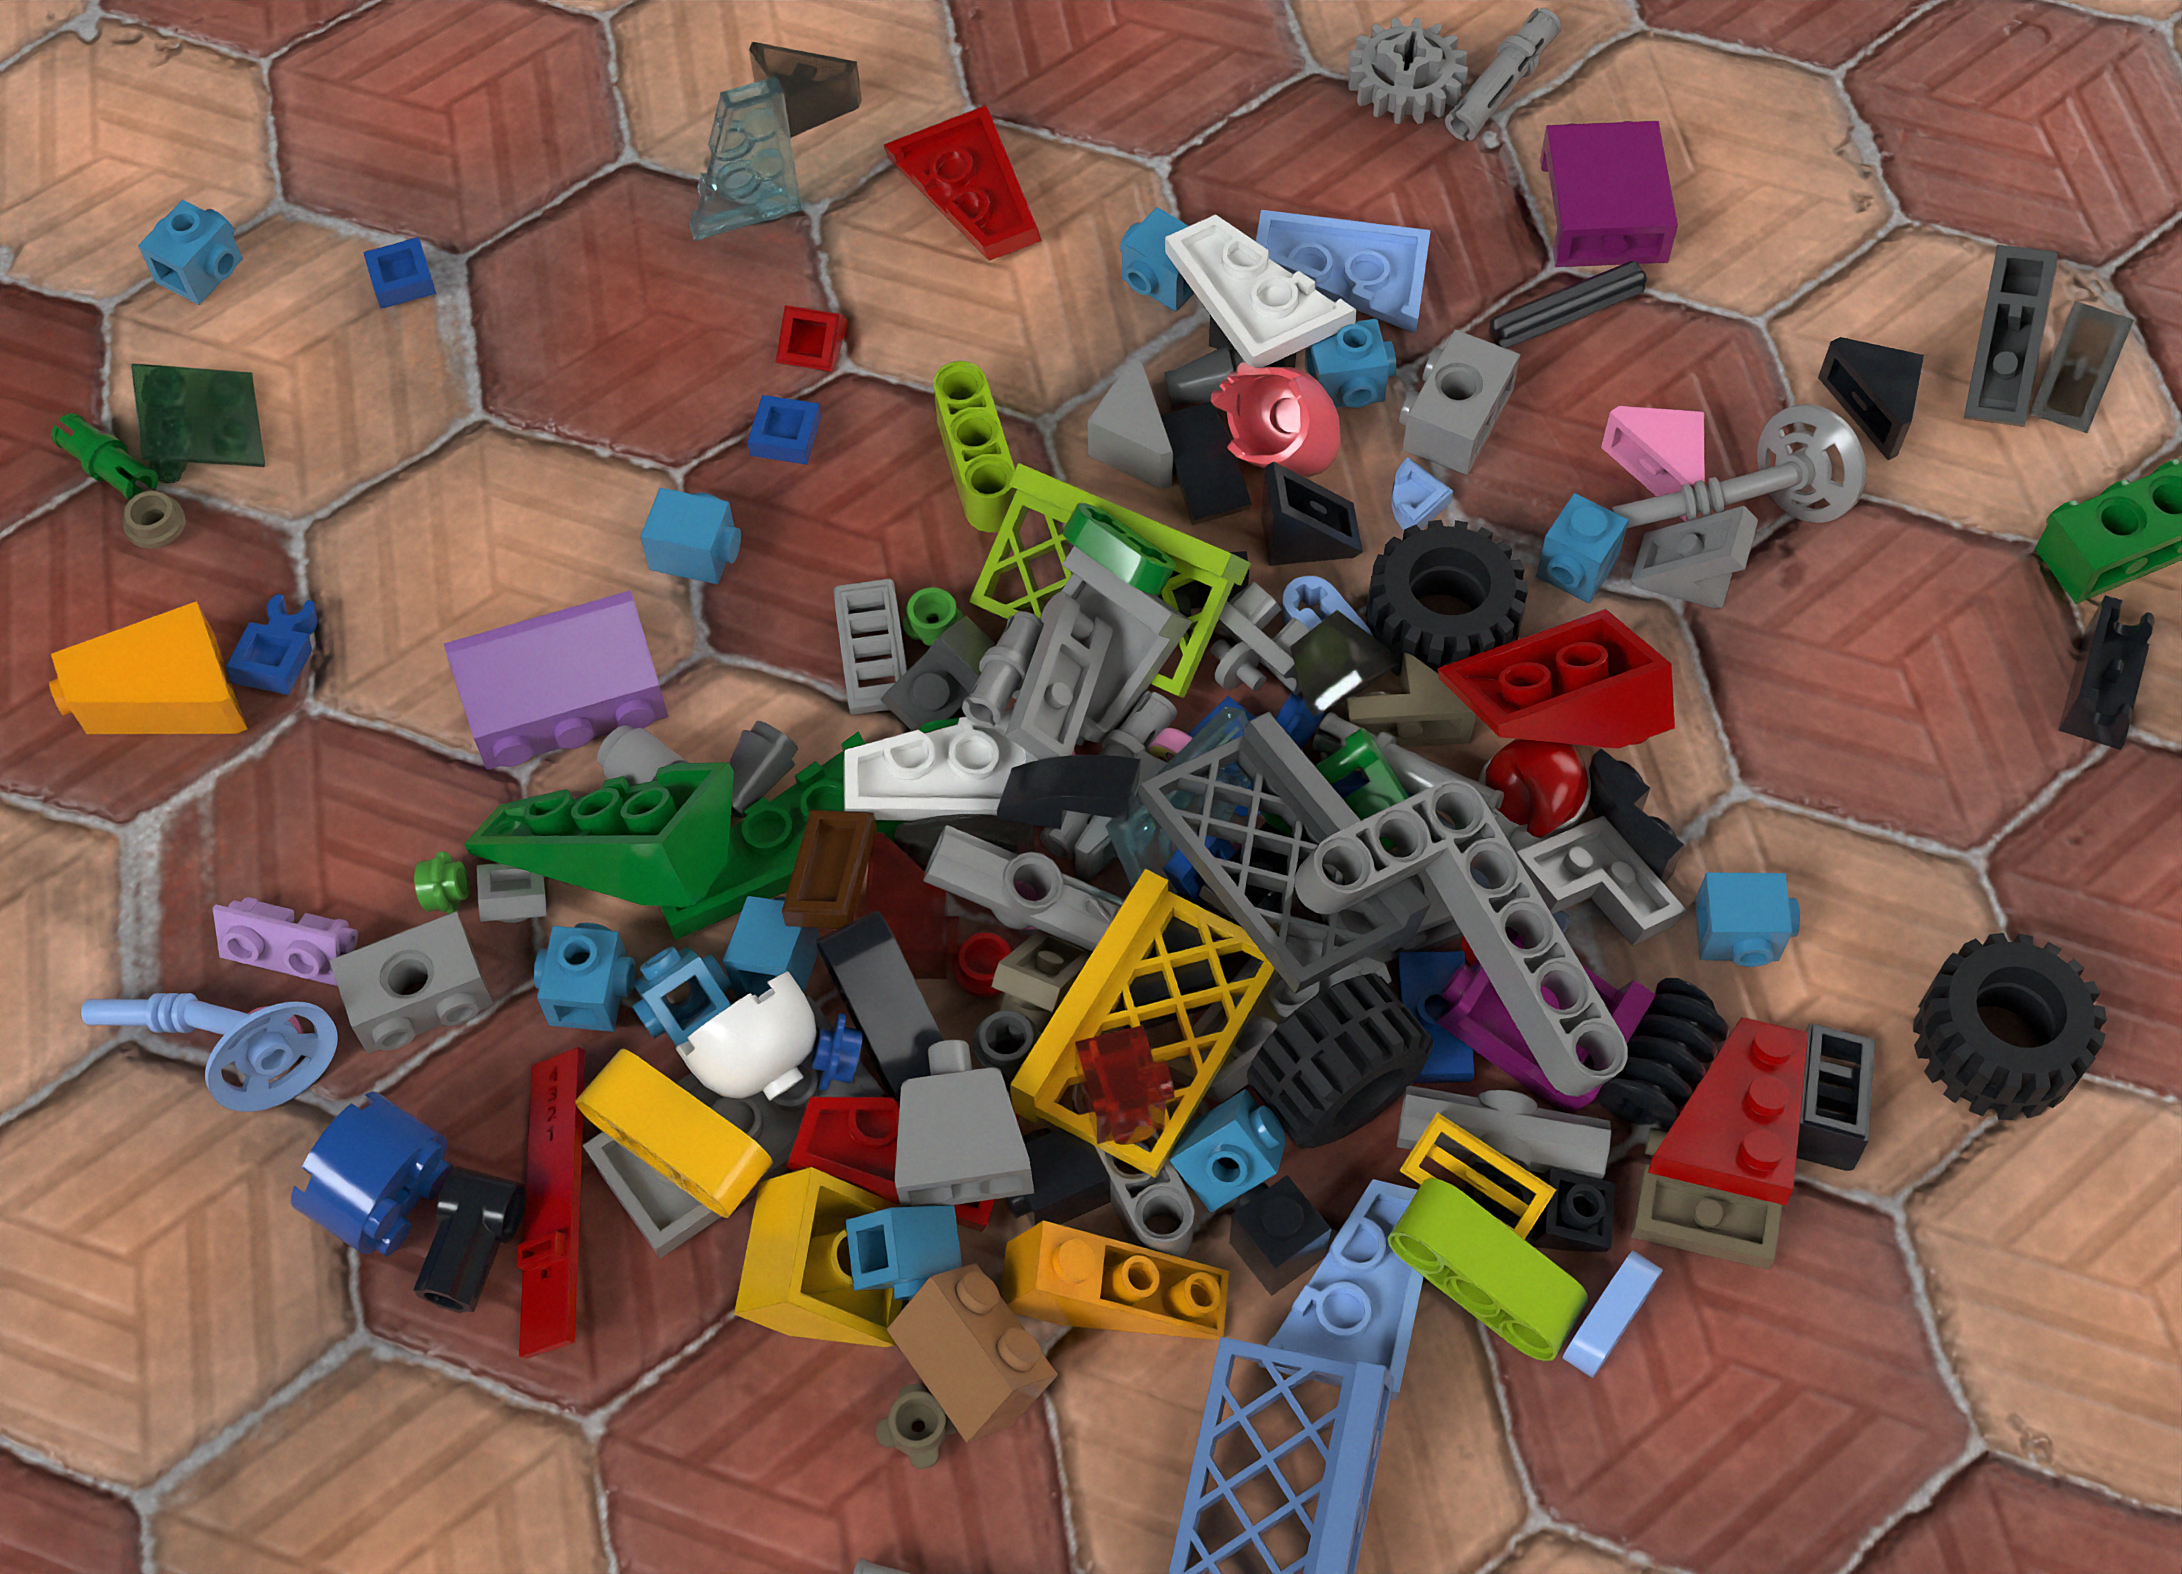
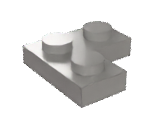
[1516,816,1687,946]

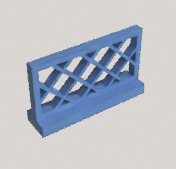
[1169,1337,1395,1574]

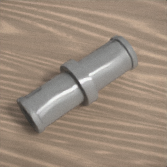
[962,611,1044,728]

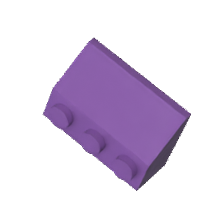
[444,590,669,770]

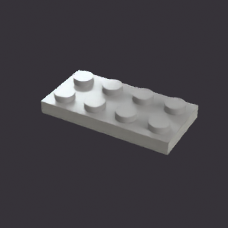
[582,995,886,1259]

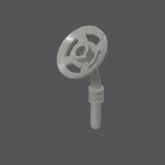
[1612,404,1866,528]

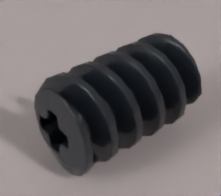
[1596,978,1730,1127]

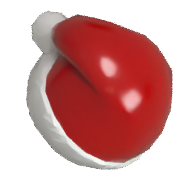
[1477,739,1591,853]

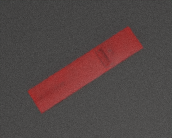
[517,1047,585,1359]

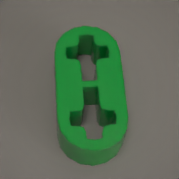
[1062,503,1176,595]

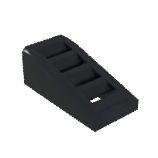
[1796,1023,1875,1171]

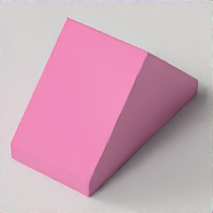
[1601,406,1705,522]

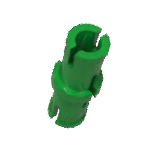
[51,413,158,501]

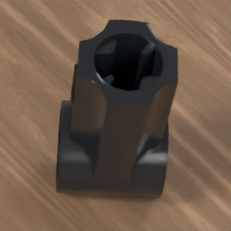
[413,1166,527,1313]

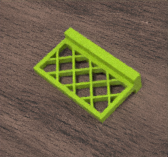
[969,463,1251,698]

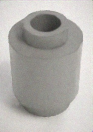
[597,725,689,786]

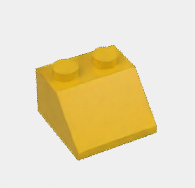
[734,1167,902,1347]

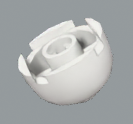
[676,972,817,1101]

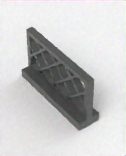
[1136,712,1431,994]

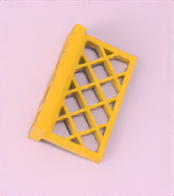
[1010,869,1277,1178]

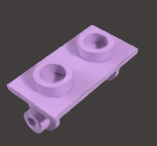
[213,897,358,986]

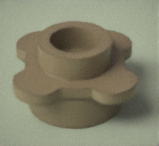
[876,1384,958,1469]

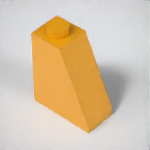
[49,601,248,734]

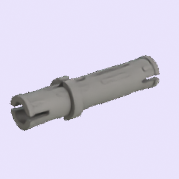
[1445,8,1562,141]
[1039,691,1177,860]
[1313,712,1504,818]

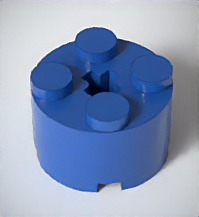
[291,1091,454,1257]

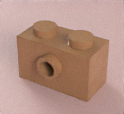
[886,1263,1058,1443]

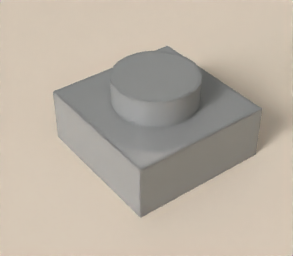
[477,863,547,923]

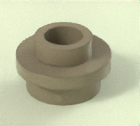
[123,491,186,549]

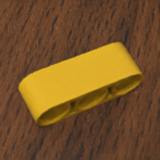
[575,1049,773,1218]

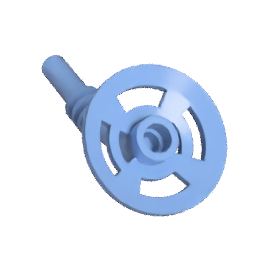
[81,993,338,1112]

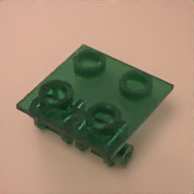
[131,363,265,484]

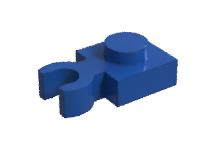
[226,594,318,695]

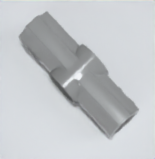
[923,825,1125,951]
[1397,1086,1611,1180]

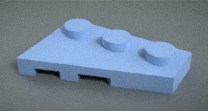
[1256,210,1431,334]
[1258,1179,1423,1401]

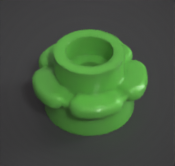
[903,587,963,646]
[414,851,469,915]

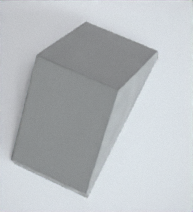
[1087,359,1173,489]

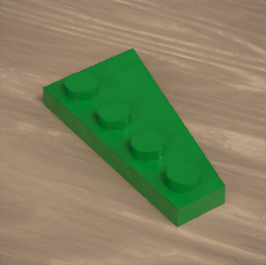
[659,731,912,940]

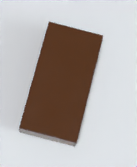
[782,810,877,929]

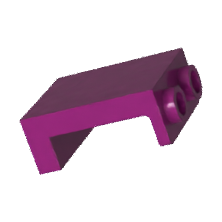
[1540,121,1678,267]
[1436,927,1656,1114]

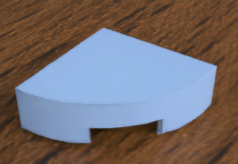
[1391,457,1453,531]

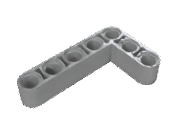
[1294,780,1628,1097]

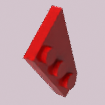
[883,105,1042,261]
[1648,1017,1808,1206]
[786,1097,1020,1232]

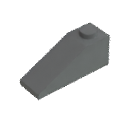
[1964,245,2058,427]

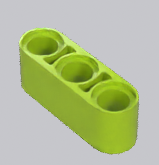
[933,361,1017,532]
[1387,1178,1589,1361]

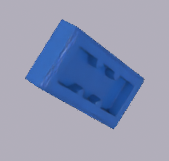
[1396,951,1475,1083]

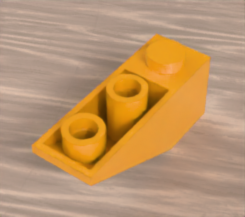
[1000,1220,1229,1340]

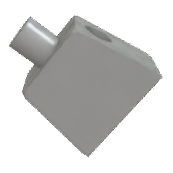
[895,1040,1034,1207]

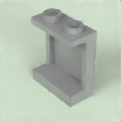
[1012,546,1192,746]

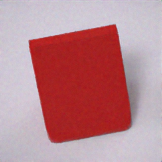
[775,305,848,372]

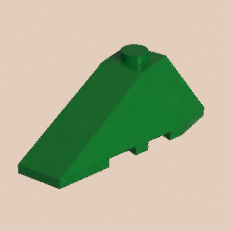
[464,762,734,908]

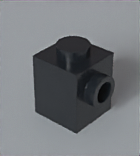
[1005,1128,1111,1227]
[1229,1175,1331,1296]

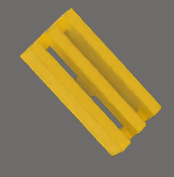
[1399,1112,1556,1240]

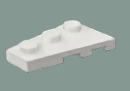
[1165,214,1356,368]
[843,703,1038,822]

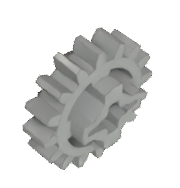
[1348,18,1468,124]

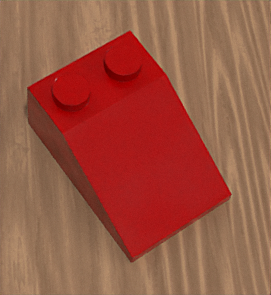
[1438,609,1675,749]

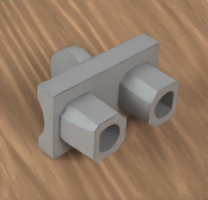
[1210,581,1322,695]

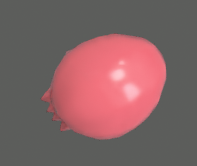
[1211,362,1341,477]

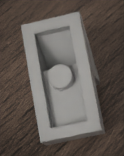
[1631,506,1758,608]

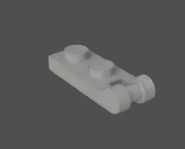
[1005,591,1113,760]

